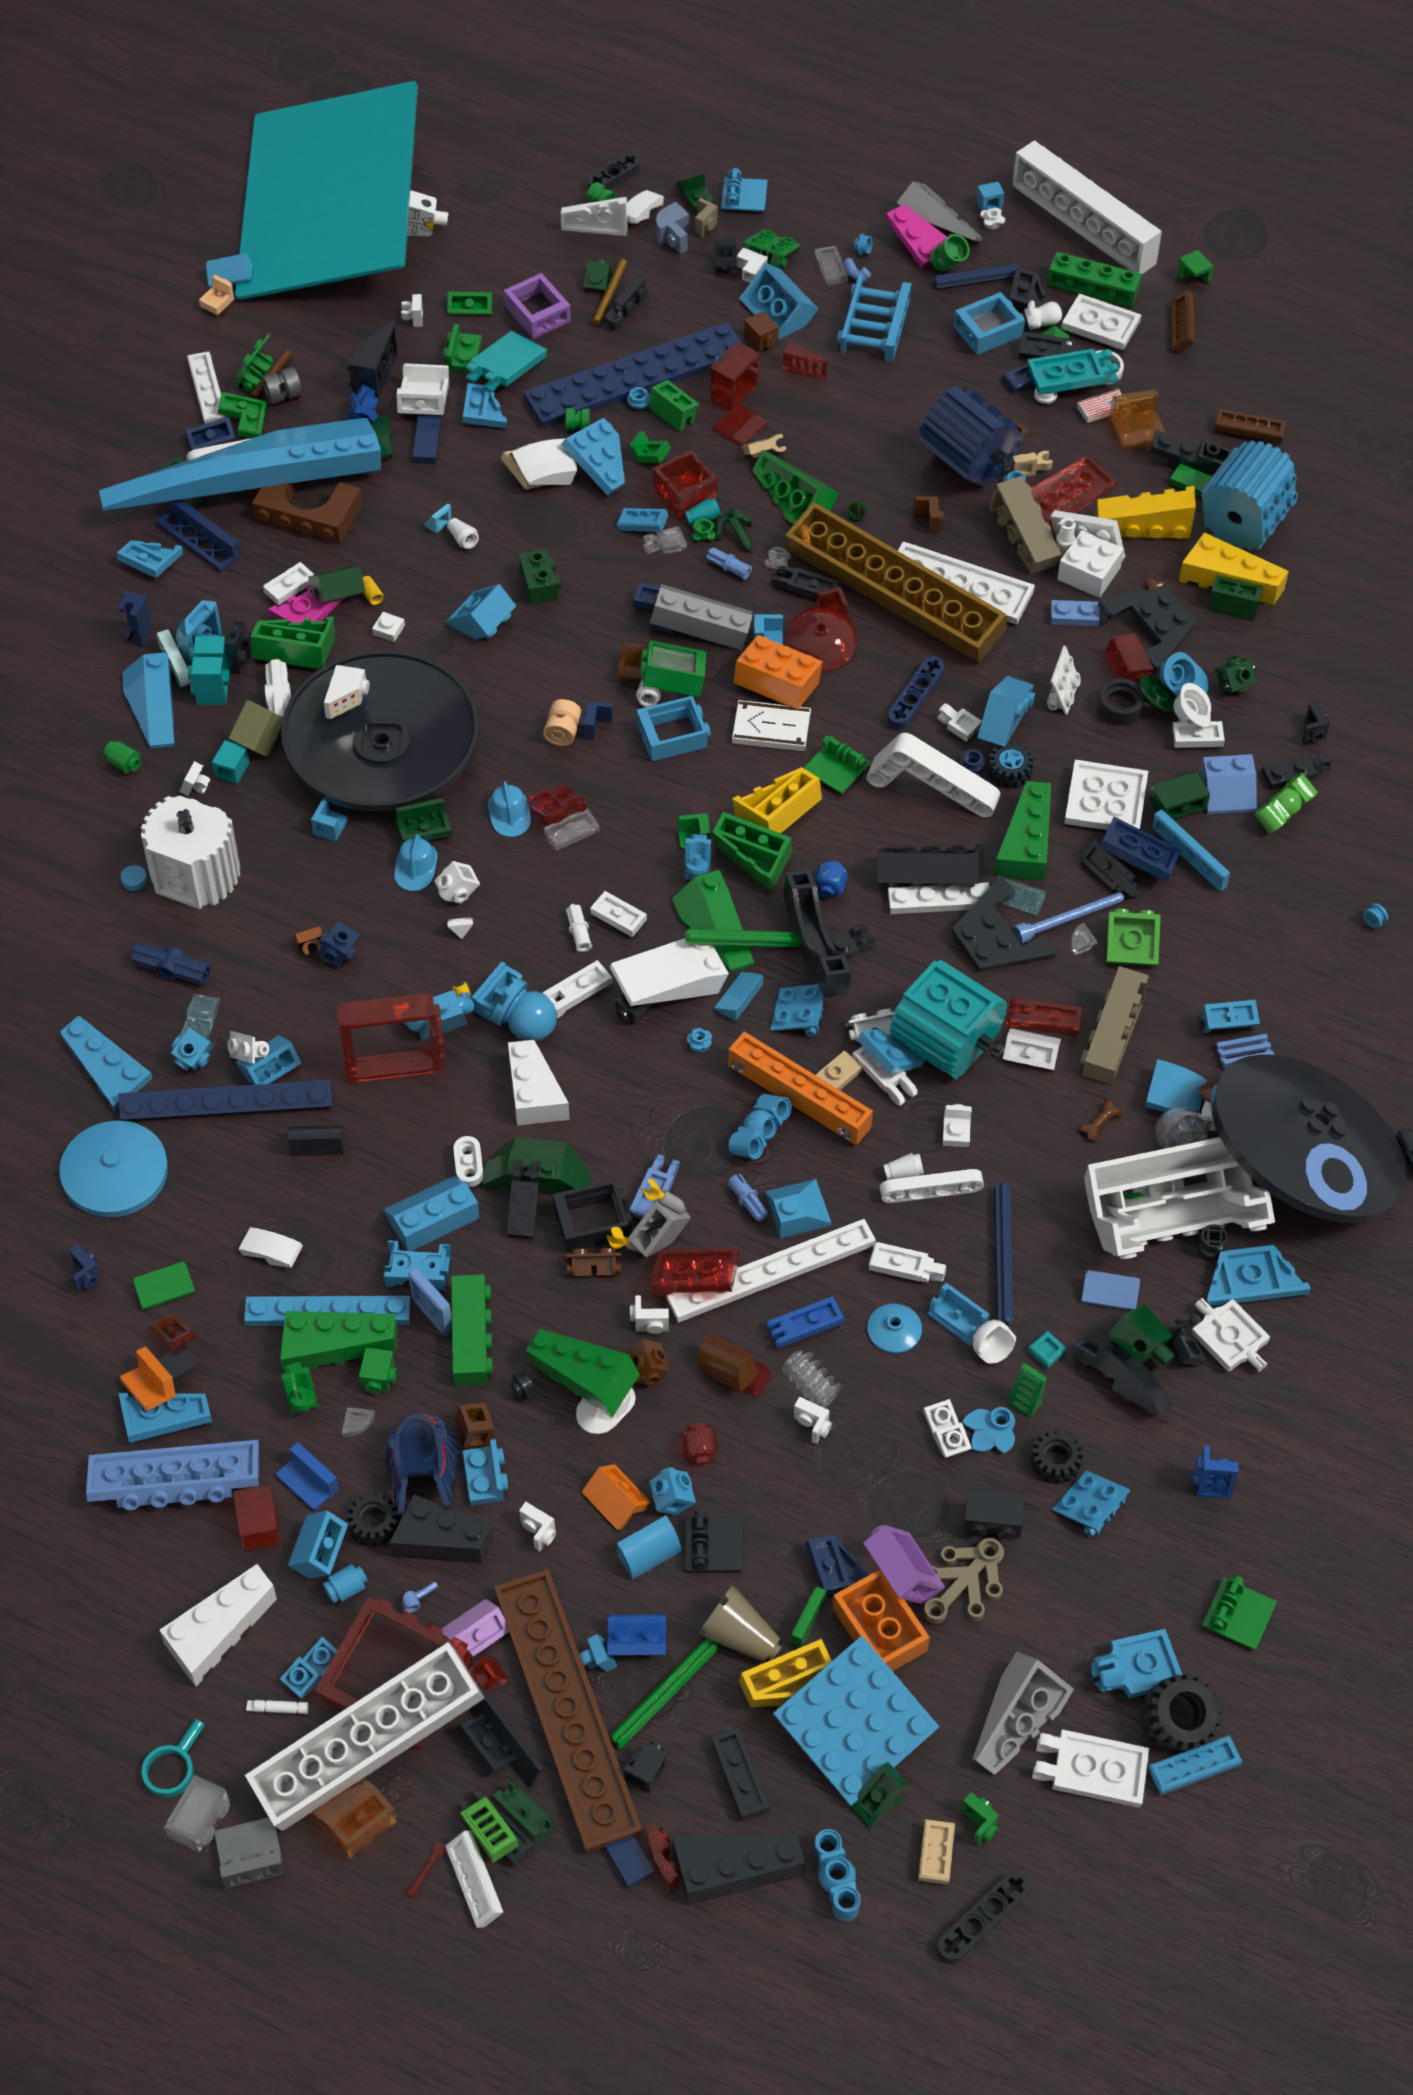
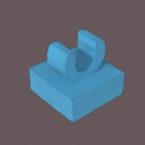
[579,1634,617,1672]

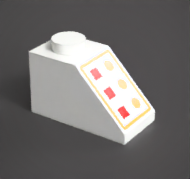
[324,665,370,719]

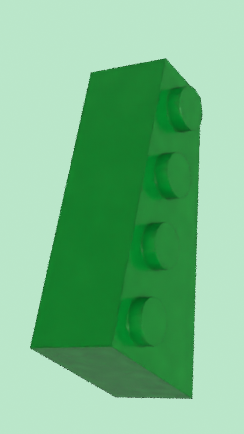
[280,1311,398,1374]

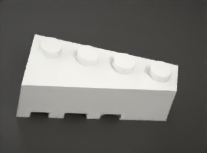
[160,1564,277,1687]

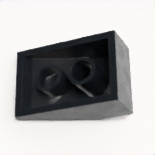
[346,321,398,400]

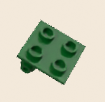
[744,230,801,268]
[235,334,273,392]
[804,736,871,794]
[1202,1575,1277,1651]

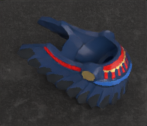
[385,1412,460,1514]

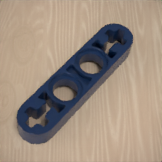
[888,657,944,730]

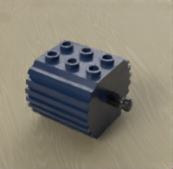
[918,386,1024,487]

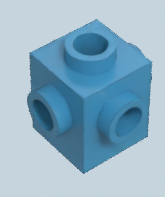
[171,1027,214,1071]
[649,1468,696,1516]

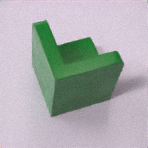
[1177,250,1213,283]
[678,813,711,851]

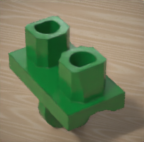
[281,1362,319,1415]

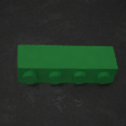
[452,1274,493,1386]

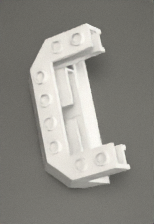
[1084,1137,1275,1259]

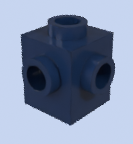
[317,921,360,968]

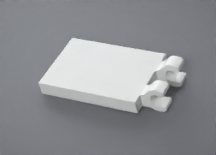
[1032,1730,1149,1808]

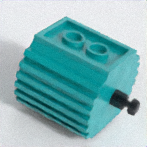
[889,959,1007,1080]

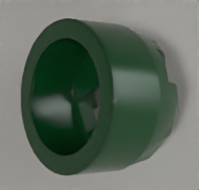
[848,500,867,520]

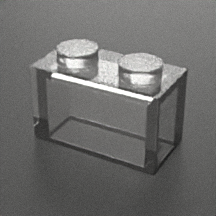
[164,1775,230,1852]

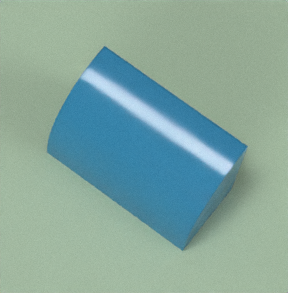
[236,1035,302,1085]
[617,1516,681,1580]

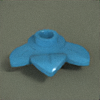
[963,1407,1015,1454]

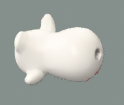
[1024,301,1062,331]

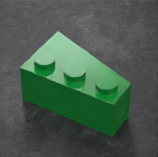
[251,617,335,669]

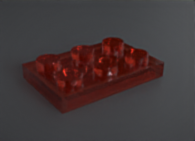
[650,1248,740,1294]

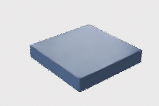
[409,1267,452,1336]

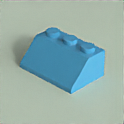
[739,263,818,339]
[383,1176,479,1251]

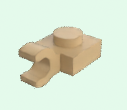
[742,434,786,458]
[1011,451,1052,477]

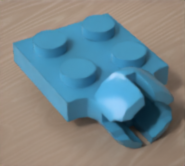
[1091,1629,1182,1699]

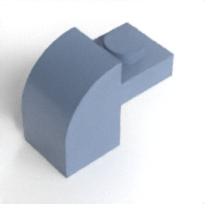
[656,202,689,254]

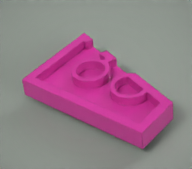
[885,204,947,268]
[268,586,345,623]

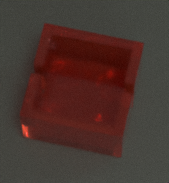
[710,342,760,412]
[653,449,718,516]

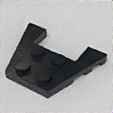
[1097,587,1197,673]
[951,875,1057,972]

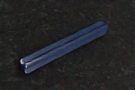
[934,263,1020,289]

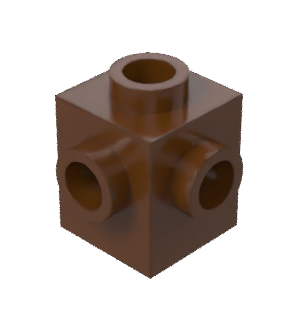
[624,1339,670,1386]

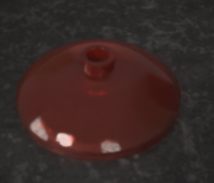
[785,607,857,671]

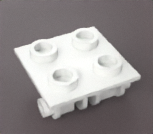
[1047,646,1081,715]

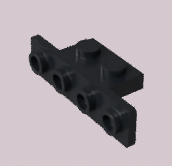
[456,1680,543,1787]

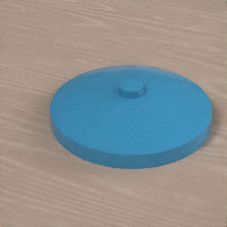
[59,1121,168,1217]

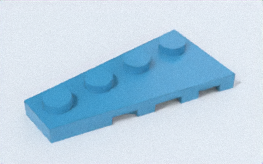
[60,1016,152,1112]

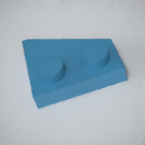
[462,383,507,428]
[117,540,183,578]

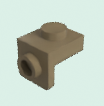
[695,198,718,237]

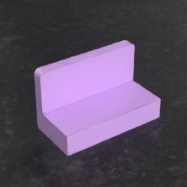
[439,1599,509,1663]

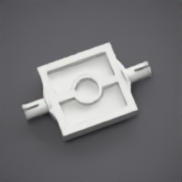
[1191,1298,1270,1372]

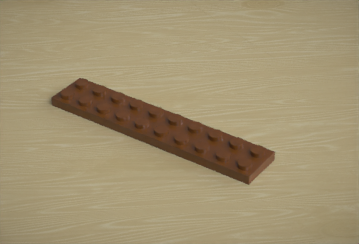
[494,1569,643,1853]

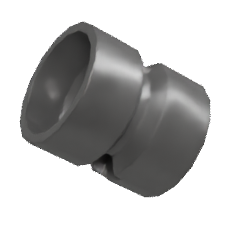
[262,367,302,404]

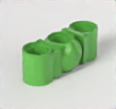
[1254,772,1318,834]

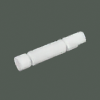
[246,1700,308,1714]

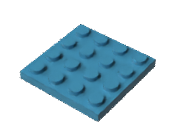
[773,1636,939,1806]

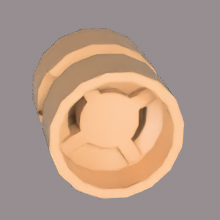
[543,699,582,746]

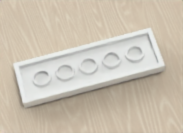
[898,541,1035,625]

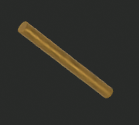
[592,259,627,326]

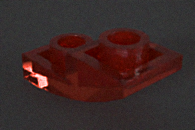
[647,1822,679,1893]

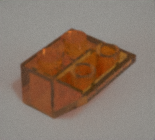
[313,1778,397,1859]

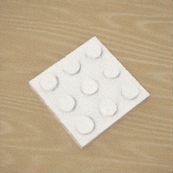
[1064,760,1148,830]

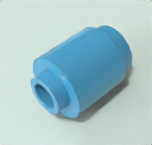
[323,1564,368,1604]

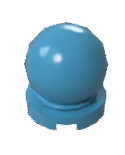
[491,978,558,1042]

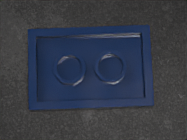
[1099,816,1181,882]

